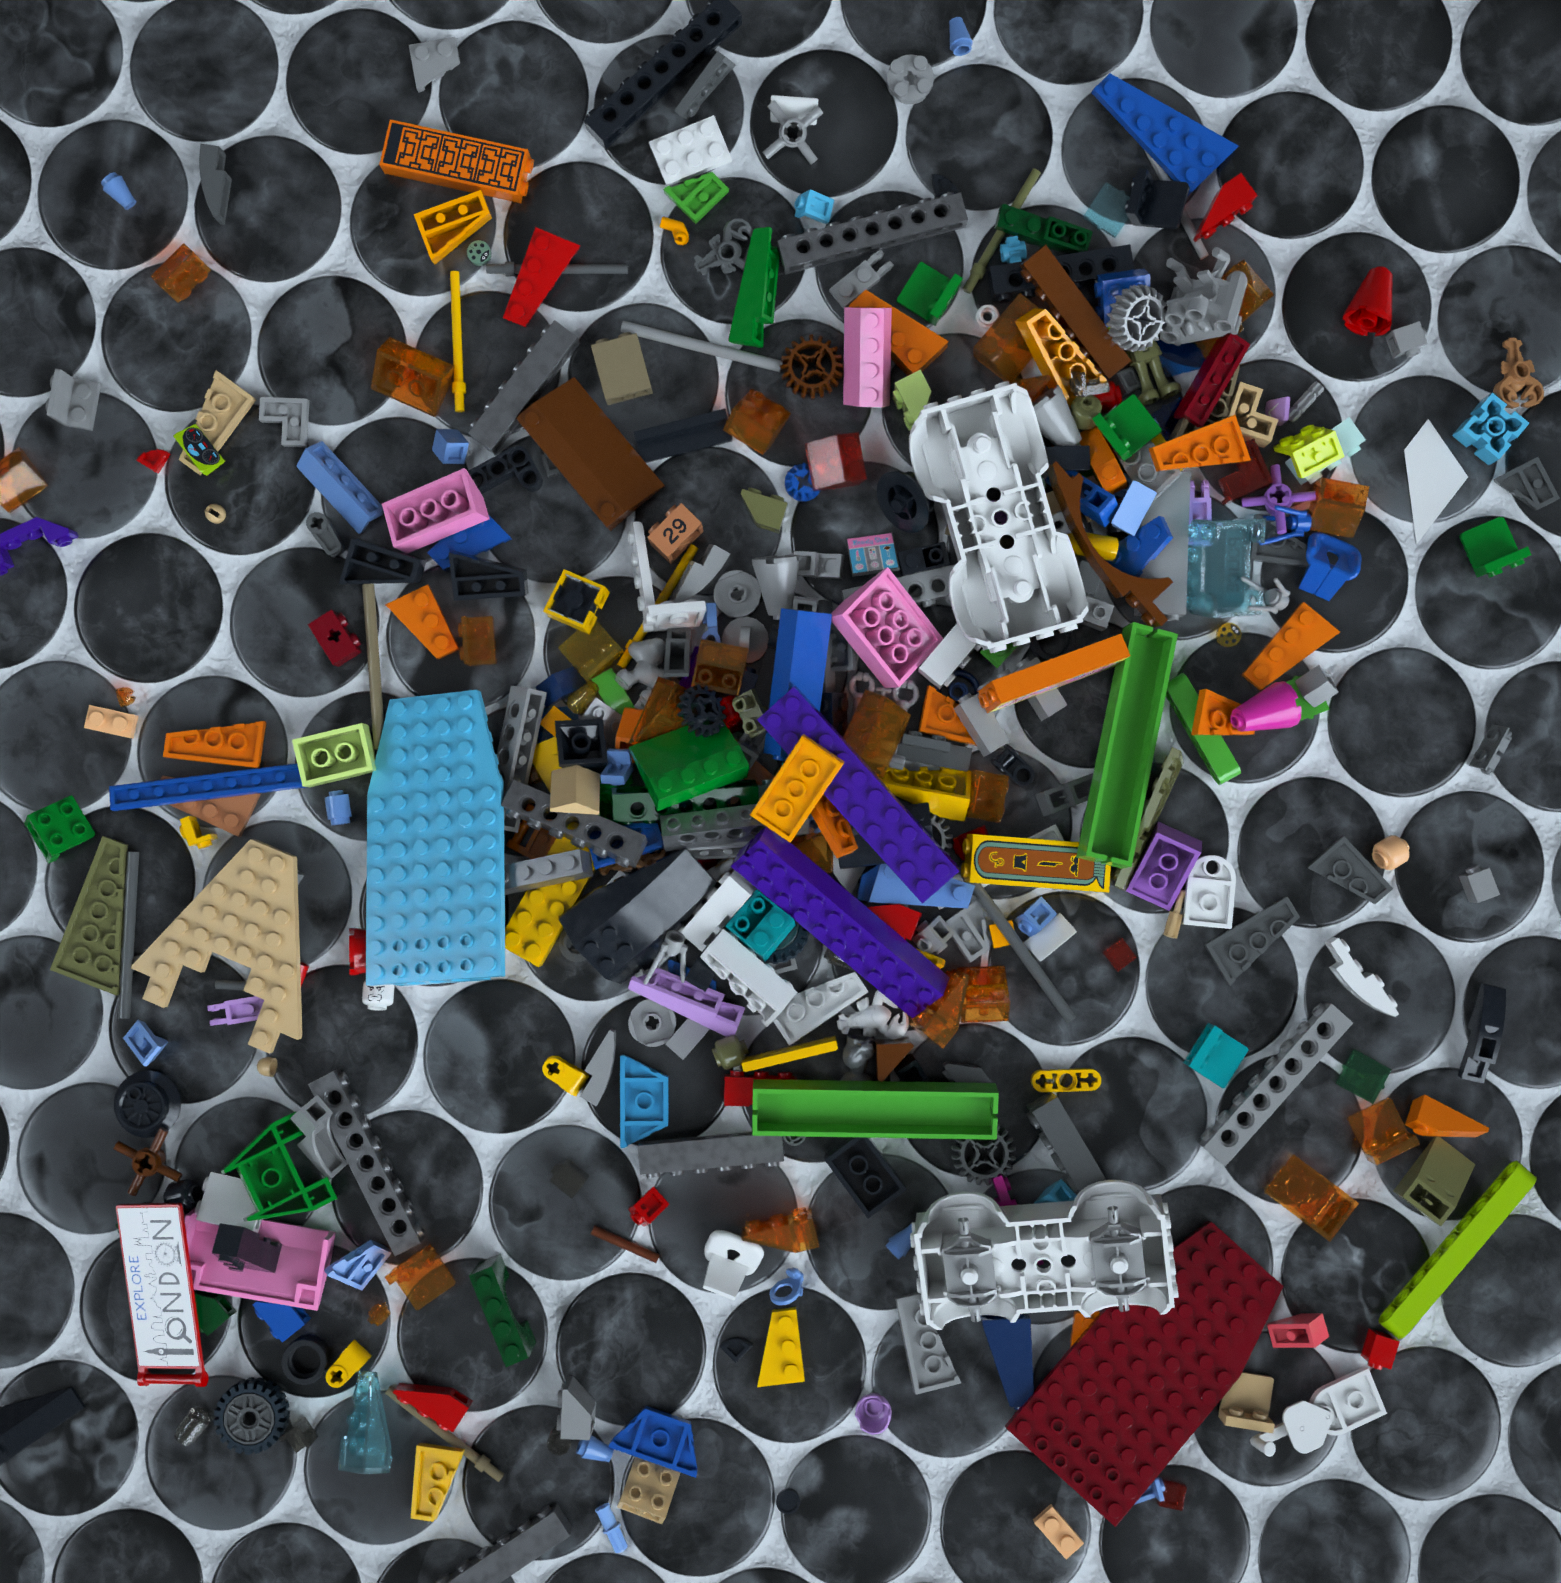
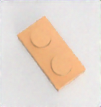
[84,705,138,739]
[1033,1504,1084,1559]

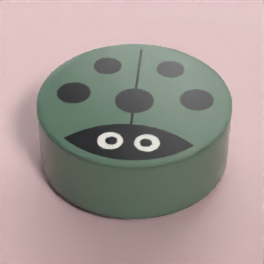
[467,240,492,266]

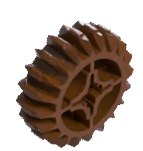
[780,334,844,400]

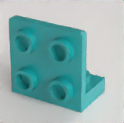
[1183,1023,1249,1088]

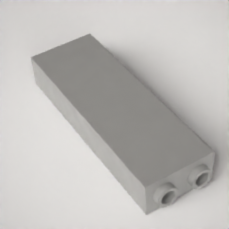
[1134,472,1191,621]

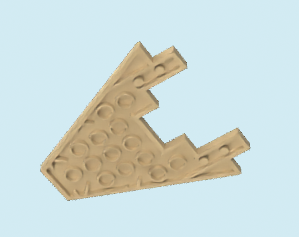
[131,839,302,1053]

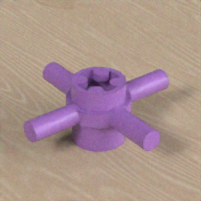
[1241,464,1316,534]

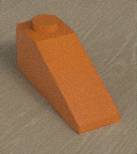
[1079,426,1128,494]
[1405,1095,1489,1137]

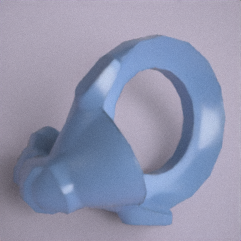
[769,1268,804,1305]

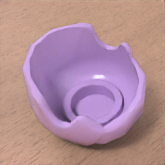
[855,1393,892,1435]

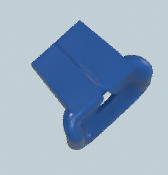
[1299,532,1361,601]

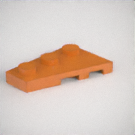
[1191,689,1255,735]

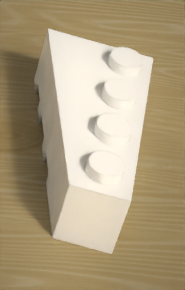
[700,929,798,1027]

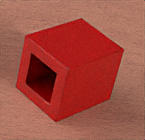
[1361,1328,1400,1370]

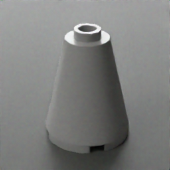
[1032,385,1082,446]
[752,555,799,620]

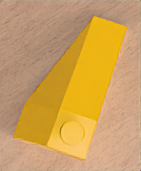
[876,767,971,821]

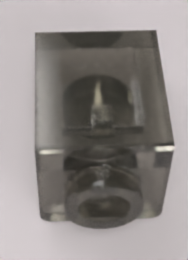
[1069,371,1110,397]

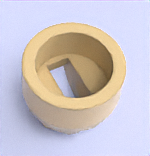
[205,504,226,524]
[257,1057,278,1077]

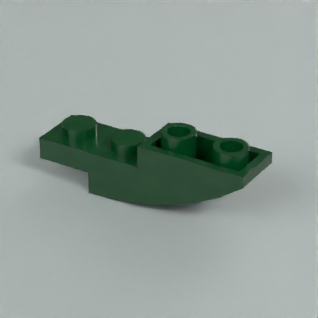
[994,203,1093,253]

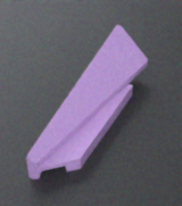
[628,968,745,1037]

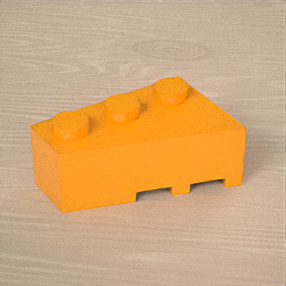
[414,190,492,265]

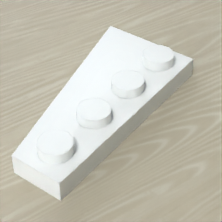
[773,972,868,1046]

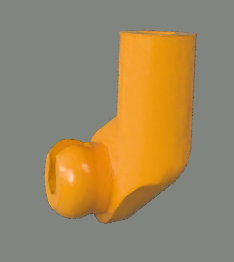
[660,216,689,245]

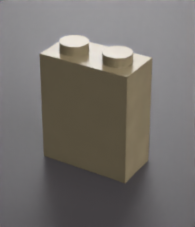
[591,332,653,405]

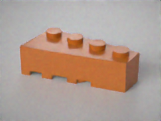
[848,290,949,376]

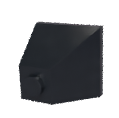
[555,719,608,774]

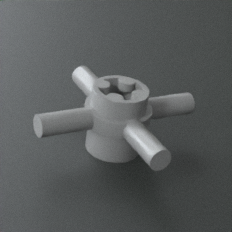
[762,100,823,165]

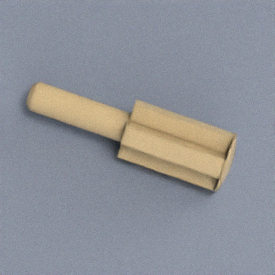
[1163,890,1186,938]

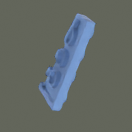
[868,864,975,909]

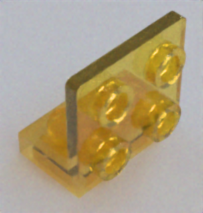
[558,620,624,683]

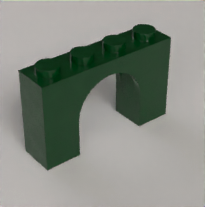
[469,1253,536,1367]

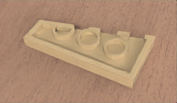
[179,370,256,475]

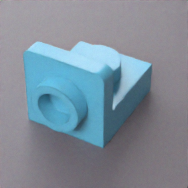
[795,190,834,224]

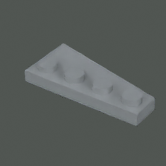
[895,1292,961,1395]

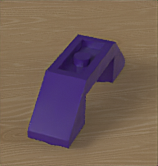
[0,517,79,576]

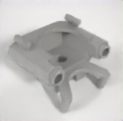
[1160,247,1248,346]

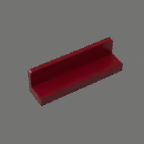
[1173,332,1251,428]

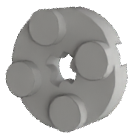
[887,55,934,105]
[713,570,761,618]
[628,999,677,1047]

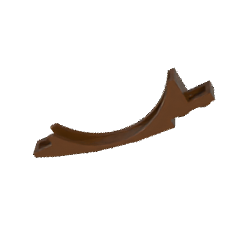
[1047,461,1173,627]

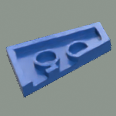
[427,514,512,571]

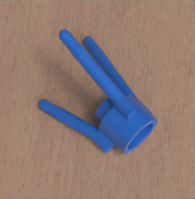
[1259,505,1312,545]

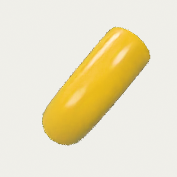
[1067,532,1119,561]

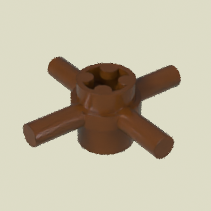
[114,1127,183,1196]

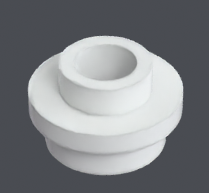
[976,305,1000,329]

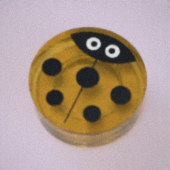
[1216,623,1241,647]

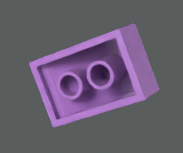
[1126,822,1202,911]

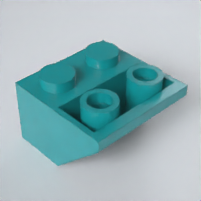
[726,889,796,962]

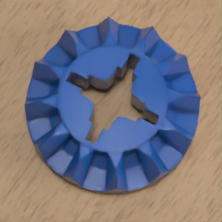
[785,463,822,501]

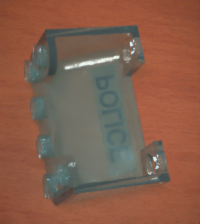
[1186,518,1266,618]

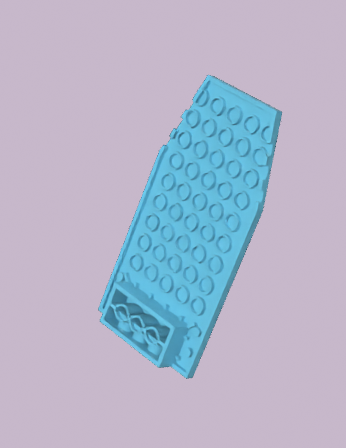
[366,690,505,986]

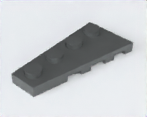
[1204,896,1300,986]

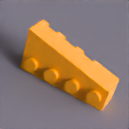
[1015,308,1107,406]

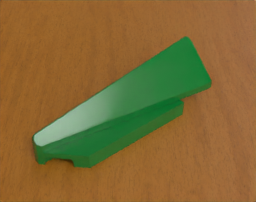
[728,227,780,348]

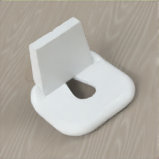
[703,1230,764,1300]

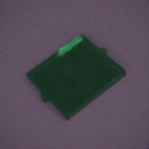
[1335,1049,1392,1104]

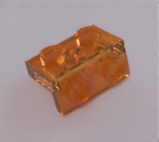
[458,616,497,666]
[966,770,1009,823]

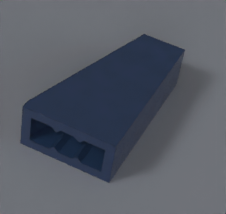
[980,1313,1034,1410]

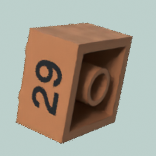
[647,503,704,564]

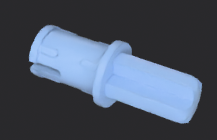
[595,1503,628,1553]

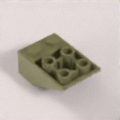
[1393,1136,1475,1226]

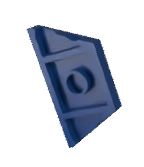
[609,1406,698,1478]

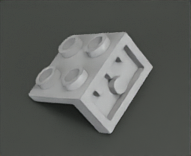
[45,369,101,431]

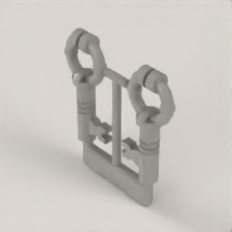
[847,671,920,754]

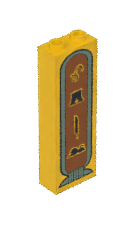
[961,834,1111,893]

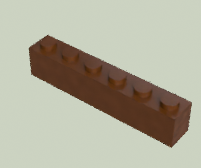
[1019,245,1131,379]

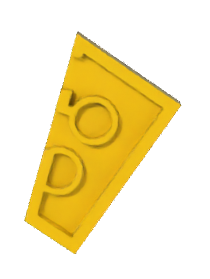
[757,1307,805,1387]

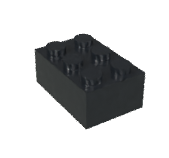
[824,1137,907,1219]

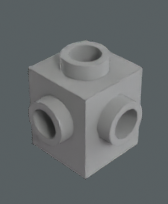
[912,915,955,954]

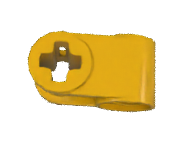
[542,1055,589,1096]
[325,1339,372,1388]

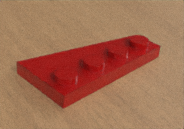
[503,227,581,327]

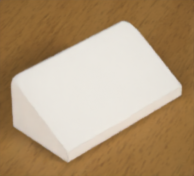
[770,95,818,125]
[1023,913,1077,962]

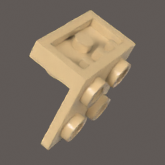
[1218,1372,1275,1433]
[617,1457,681,1524]

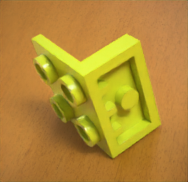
[1273,425,1344,478]

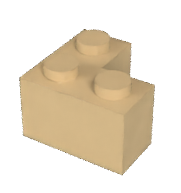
[1227,382,1278,448]

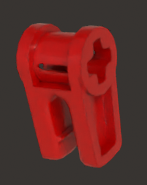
[720,696,743,734]

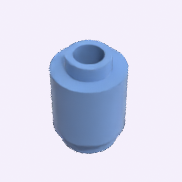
[325,790,352,826]

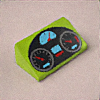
[173,424,225,476]

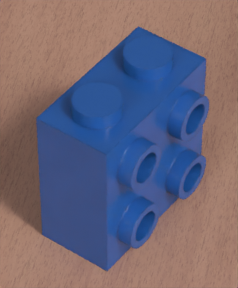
[1094,268,1150,328]

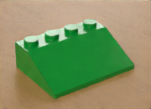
[629,721,749,811]

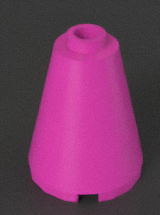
[1230,681,1302,732]

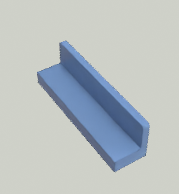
[297,441,384,534]

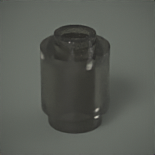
[174,1407,210,1446]

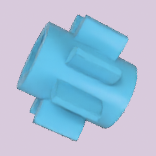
[1000,236,1027,263]

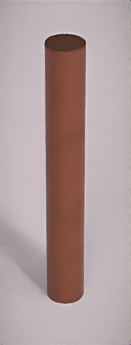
[591,1225,660,1263]

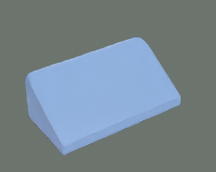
[1111,480,1157,536]

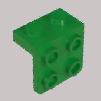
[1460,517,1532,578]

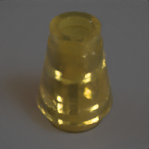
[567,681,599,714]

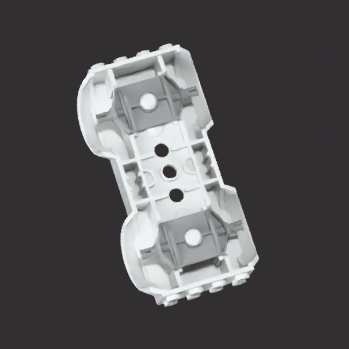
[910,1180,1179,1330]

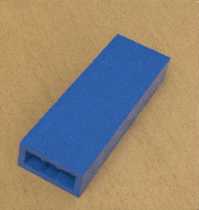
[763,608,832,761]

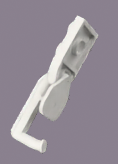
[1250,1366,1387,1456]

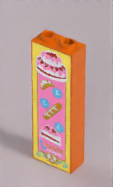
[978,634,1131,713]

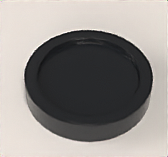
[776,1488,800,1514]

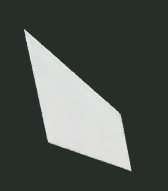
[1404,419,1468,545]

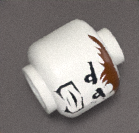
[362,981,394,1011]

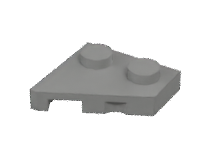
[409,37,460,92]
[945,899,990,963]

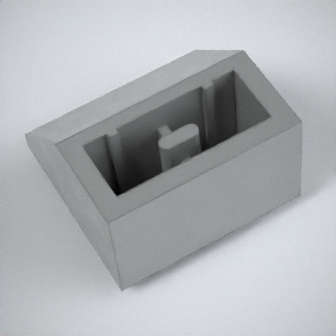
[557,1376,596,1440]

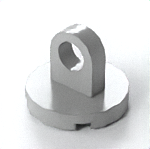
[722,617,769,664]

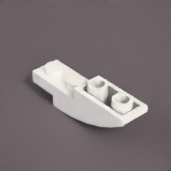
[1324,937,1399,1017]

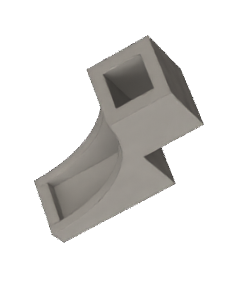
[290,1095,348,1180]

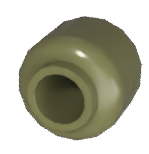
[1070,394,1102,430]
[712,1035,749,1070]

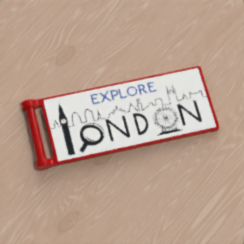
[116,1203,209,1387]

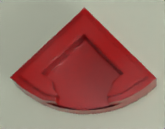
[136,449,171,474]

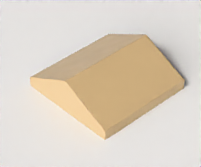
[550,765,600,815]

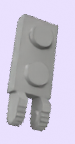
[829,250,894,309]

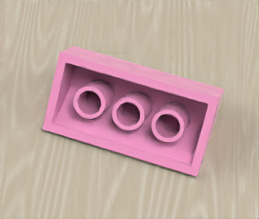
[843,307,892,407]
[382,468,489,554]

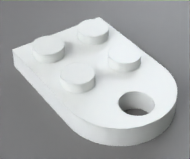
[1182,855,1236,929]

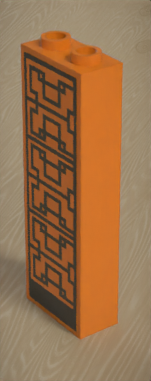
[379,119,534,203]

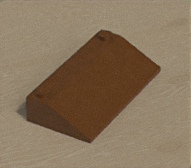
[516,377,665,531]

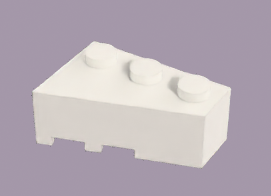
[681,870,757,952]

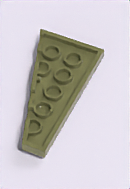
[1113,747,1184,891]
[50,836,128,995]

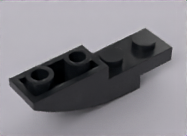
[1458,983,1506,1083]

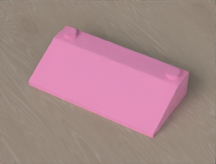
[185,1208,336,1311]

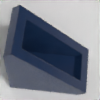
[535,665,588,708]

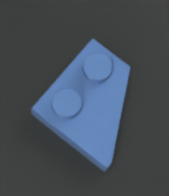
[324,1240,392,1291]

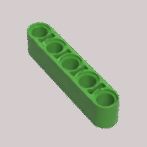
[1166,673,1241,785]

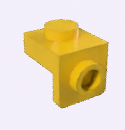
[179,816,218,849]

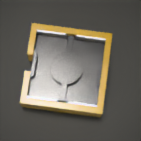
[543,569,610,634]

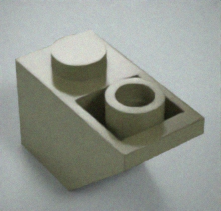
[741,488,788,534]

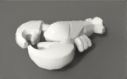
[837,990,909,1040]

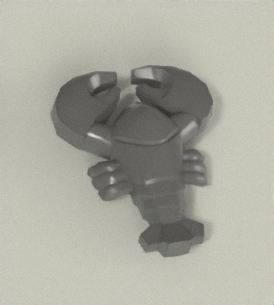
[694,218,753,276]

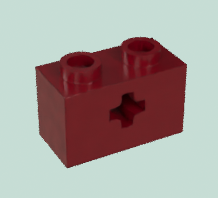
[307,609,362,667]

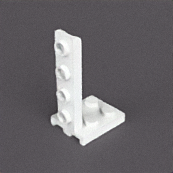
[627,522,706,632]

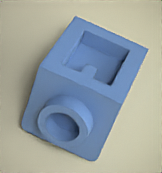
[1014,896,1057,937]

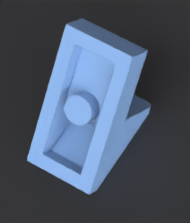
[123,1020,168,1066]

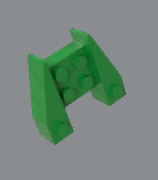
[221,1111,337,1222]

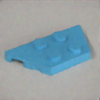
[620,1055,669,1148]

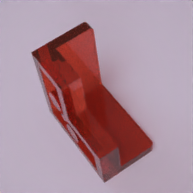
[1218,439,1273,506]

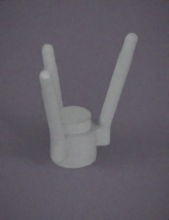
[1240,576,1290,614]
[643,930,688,985]

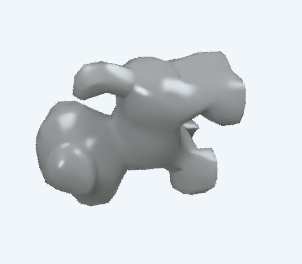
[615,638,677,709]

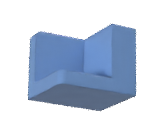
[432,429,469,464]

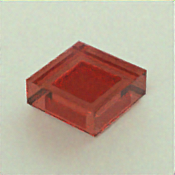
[1102,938,1137,972]
[1157,1480,1187,1511]

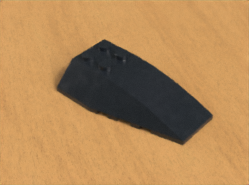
[558,847,716,984]

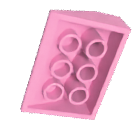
[831,567,943,688]

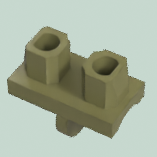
[732,689,768,739]

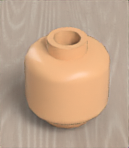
[1372,835,1409,870]

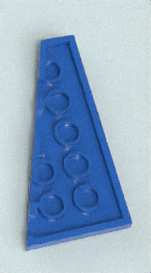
[1091,73,1239,196]

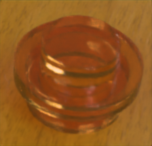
[368,1303,391,1326]

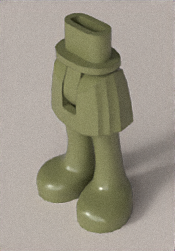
[1128,341,1182,406]

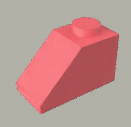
[1267,1313,1329,1348]

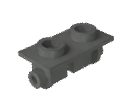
[1469,724,1512,775]

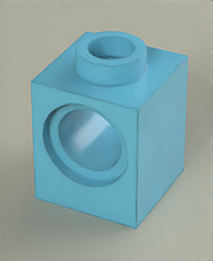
[1034,1179,1077,1204]

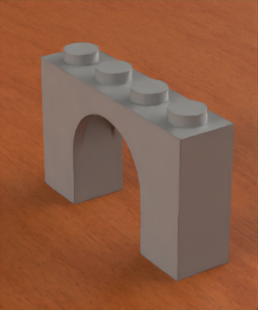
[954,657,1067,757]

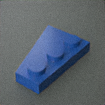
[1105,516,1173,577]
[589,823,664,869]

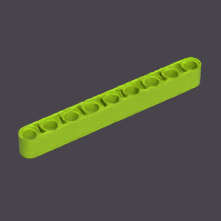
[1378,1161,1537,1340]

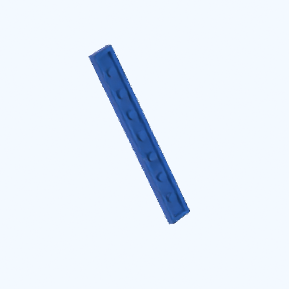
[109,763,306,811]

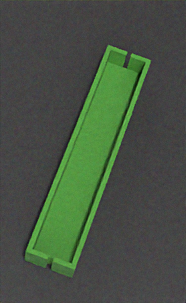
[1076,622,1178,869]
[752,1079,999,1140]

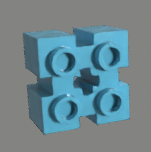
[1452,393,1529,465]

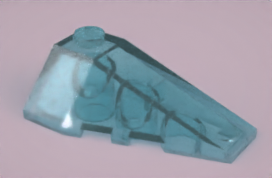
[338,1371,392,1474]

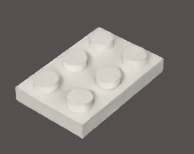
[649,115,732,187]

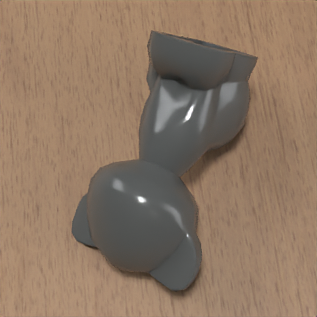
[840,1034,875,1081]

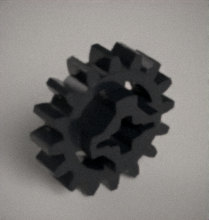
[676,684,727,738]

